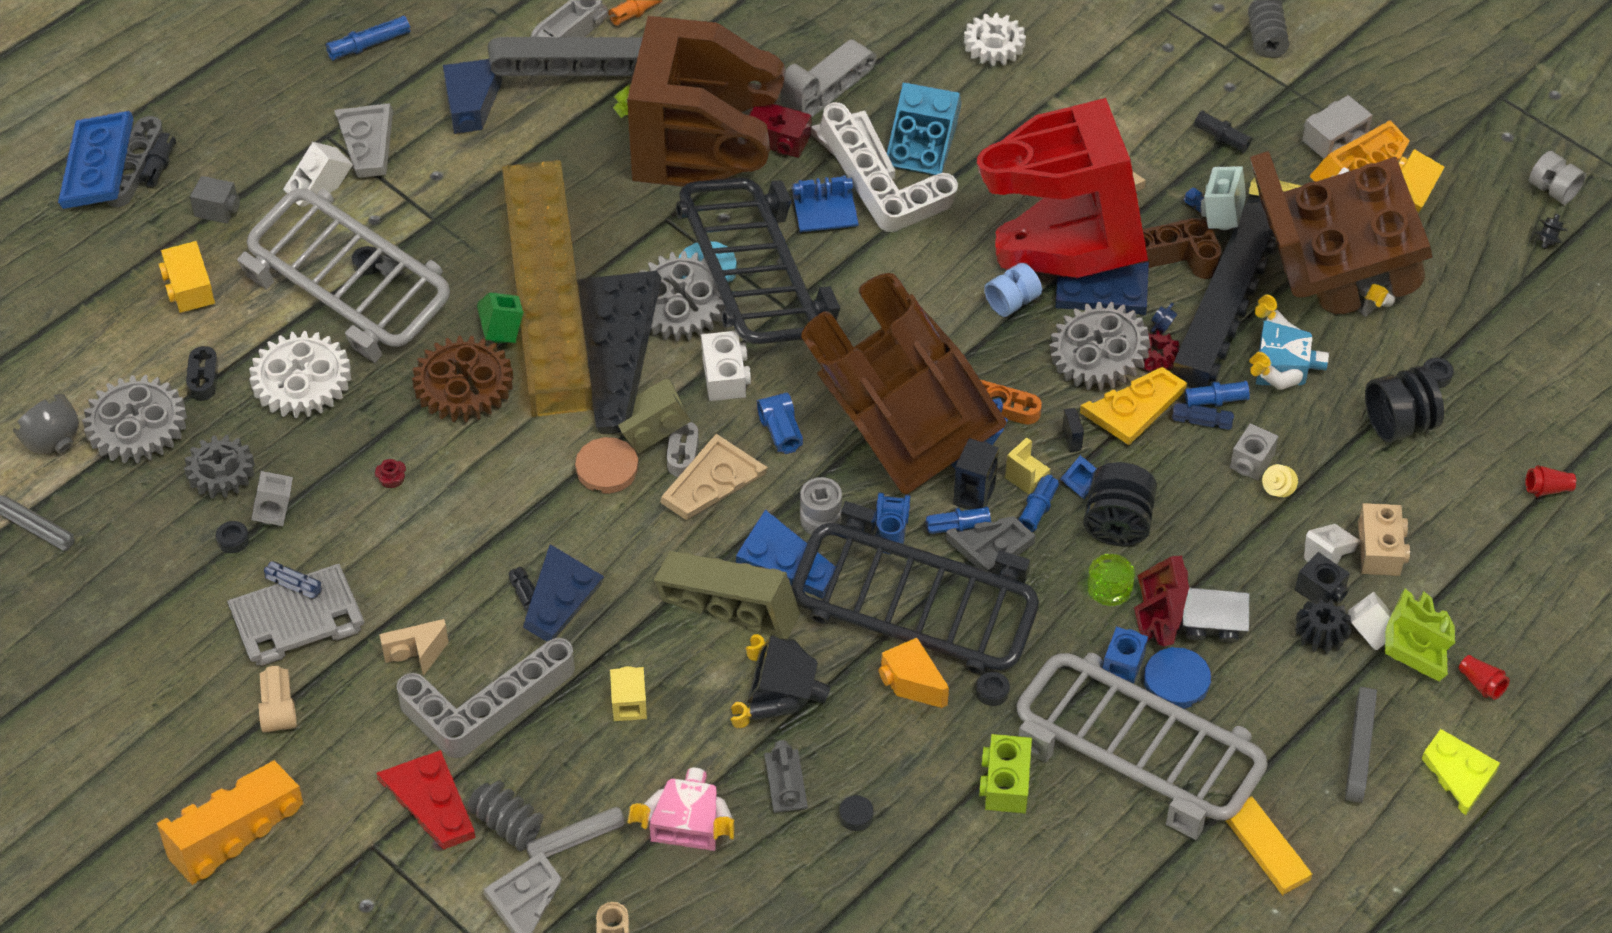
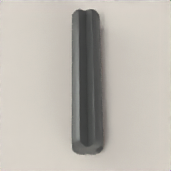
[0,495,75,551]

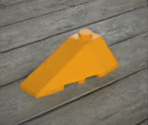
[1310,120,1409,182]

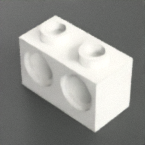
[701,331,751,401]

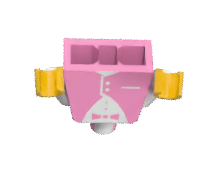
[627,768,734,851]

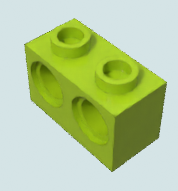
[979,734,1032,814]

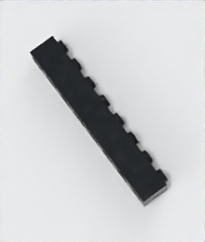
[1172,194,1277,388]

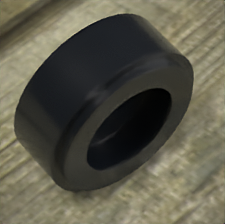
[352,246,382,275]
[1423,358,1454,388]
[216,521,249,553]
[976,672,1010,706]
[839,795,874,831]

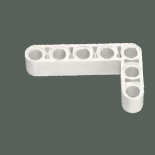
[820,102,958,232]

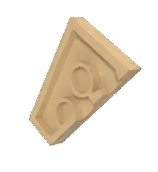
[661,434,768,520]

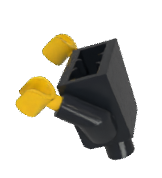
[730,634,830,728]

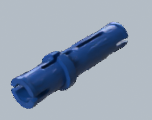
[326,16,411,60]

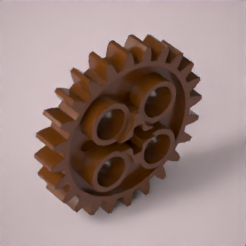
[412,336,514,422]

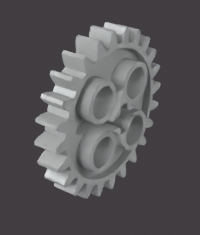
[640,251,726,341]
[1050,302,1150,390]
[82,375,187,463]

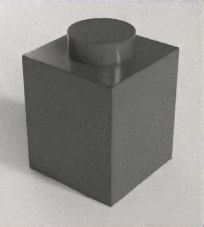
[190,176,240,224]

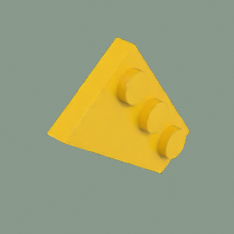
[1080,367,1187,445]

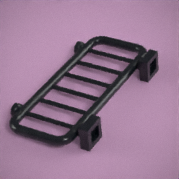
[676,178,840,344]
[791,501,1039,675]

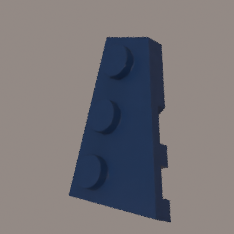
[1055,262,1149,315]
[523,544,604,642]

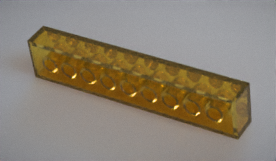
[502,160,593,417]

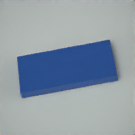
[58,111,134,209]

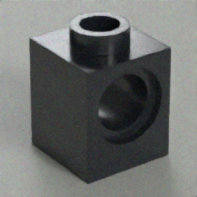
[1295,552,1350,604]

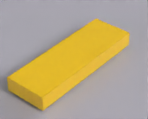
[1225,796,1312,895]

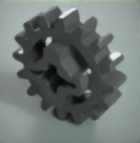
[184,435,255,498]

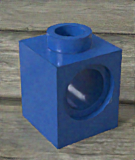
[1103,627,1148,684]

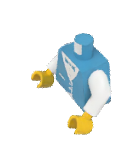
[1249,294,1329,390]

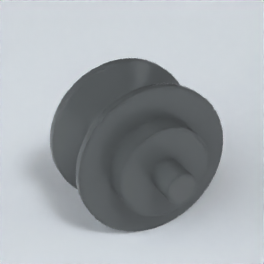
[375,245,404,279]

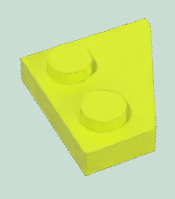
[1422,729,1500,815]

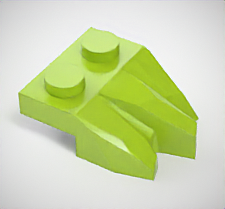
[1385,588,1455,682]

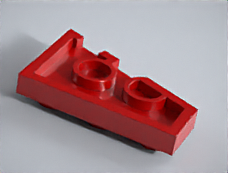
[376,750,476,850]

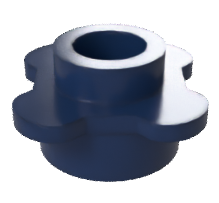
[1150,302,1178,334]

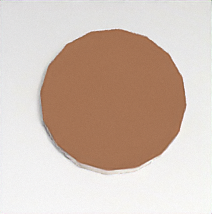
[575,437,639,494]

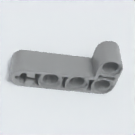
[781,39,877,117]

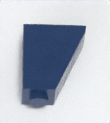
[443,59,503,134]

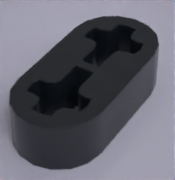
[186,346,219,401]

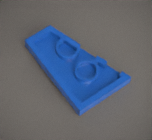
[736,510,836,599]

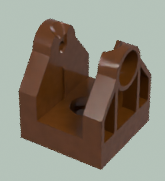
[627,16,786,187]

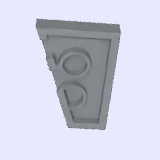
[334,103,393,178]

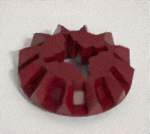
[1143,330,1180,372]

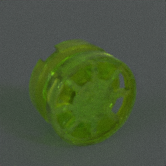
[1087,554,1135,606]

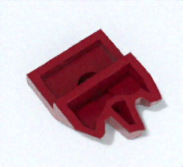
[1134,555,1189,646]

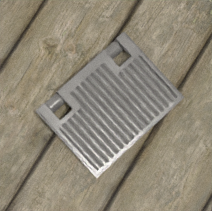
[227,564,365,666]

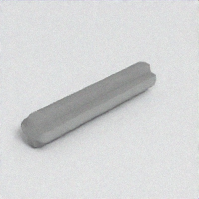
[526,807,625,859]

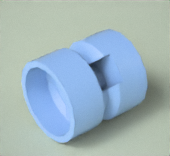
[984,263,1042,317]

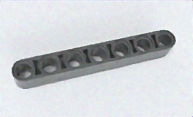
[487,37,643,76]

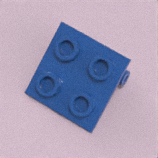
[792,175,859,232]

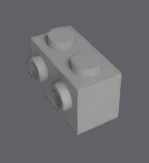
[1302,95,1372,159]

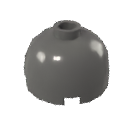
[13,394,79,454]

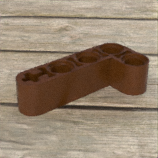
[1131,218,1221,279]

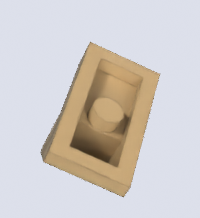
[379,619,449,675]

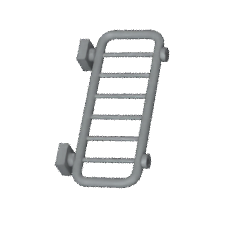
[237,189,450,364]
[1017,653,1268,840]

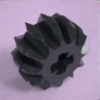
[1295,597,1351,654]

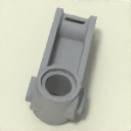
[531,0,608,37]

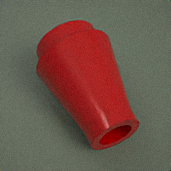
[1525,465,1576,497]
[1458,655,1510,700]

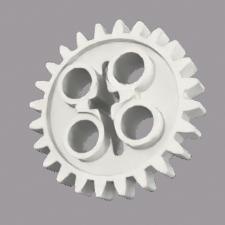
[249,331,351,418]

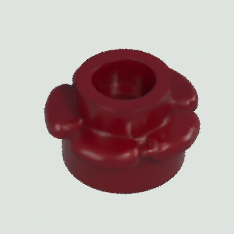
[375,459,406,488]

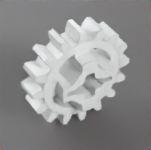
[964,13,1026,66]

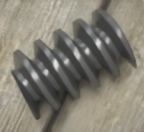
[1248,0,1290,58]
[468,780,544,852]

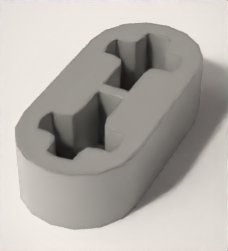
[667,422,699,477]

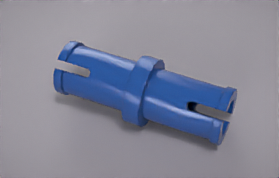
[1184,381,1250,408]

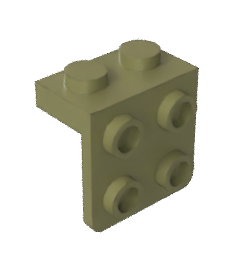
[618,379,691,453]

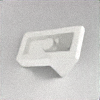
[1304,524,1361,564]

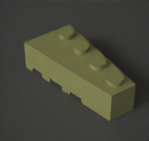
[654,551,801,639]

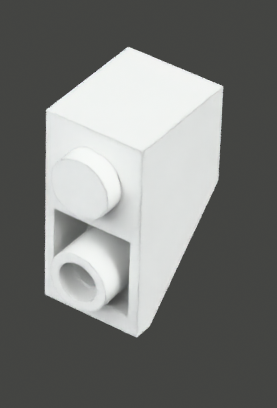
[283,142,353,207]

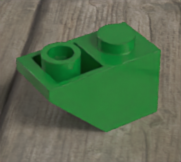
[477,293,523,343]

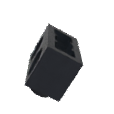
[953,438,999,510]

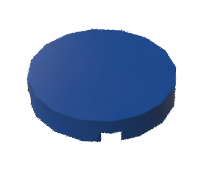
[1144,647,1211,709]

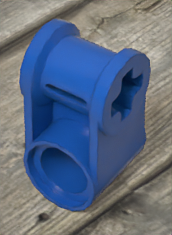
[876,493,911,554]

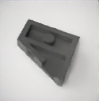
[946,516,1036,573]

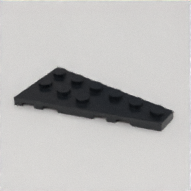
[576,270,662,434]

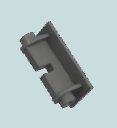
[765,740,808,813]

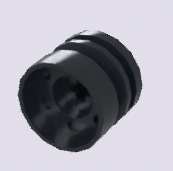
[1365,365,1444,443]
[1083,462,1157,546]

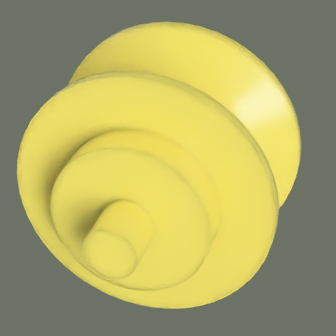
[1262,464,1298,497]

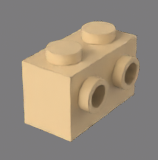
[1358,503,1410,576]

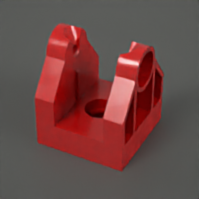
[977,98,1148,278]

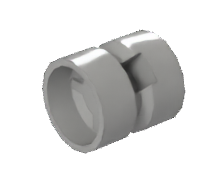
[1529,150,1586,205]
[800,477,842,535]

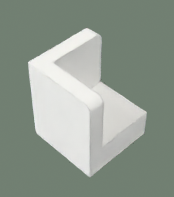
[1348,592,1392,650]

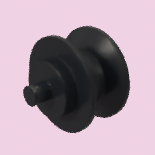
[1534,213,1568,249]

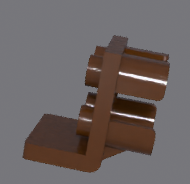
[1250,151,1433,314]
[801,273,1006,494]

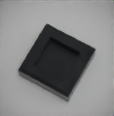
[1062,408,1084,453]

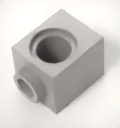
[1230,423,1278,481]
[251,471,293,526]

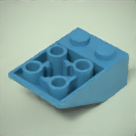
[887,82,962,175]

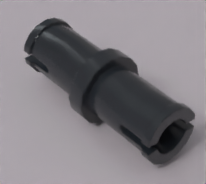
[1193,110,1253,154]
[139,133,177,187]

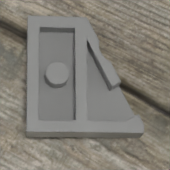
[484,852,562,933]

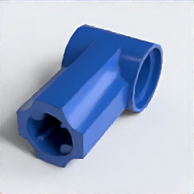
[757,392,803,454]

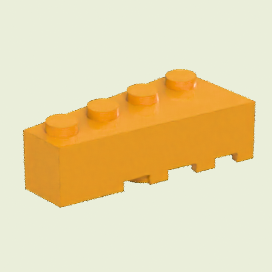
[156,760,304,885]

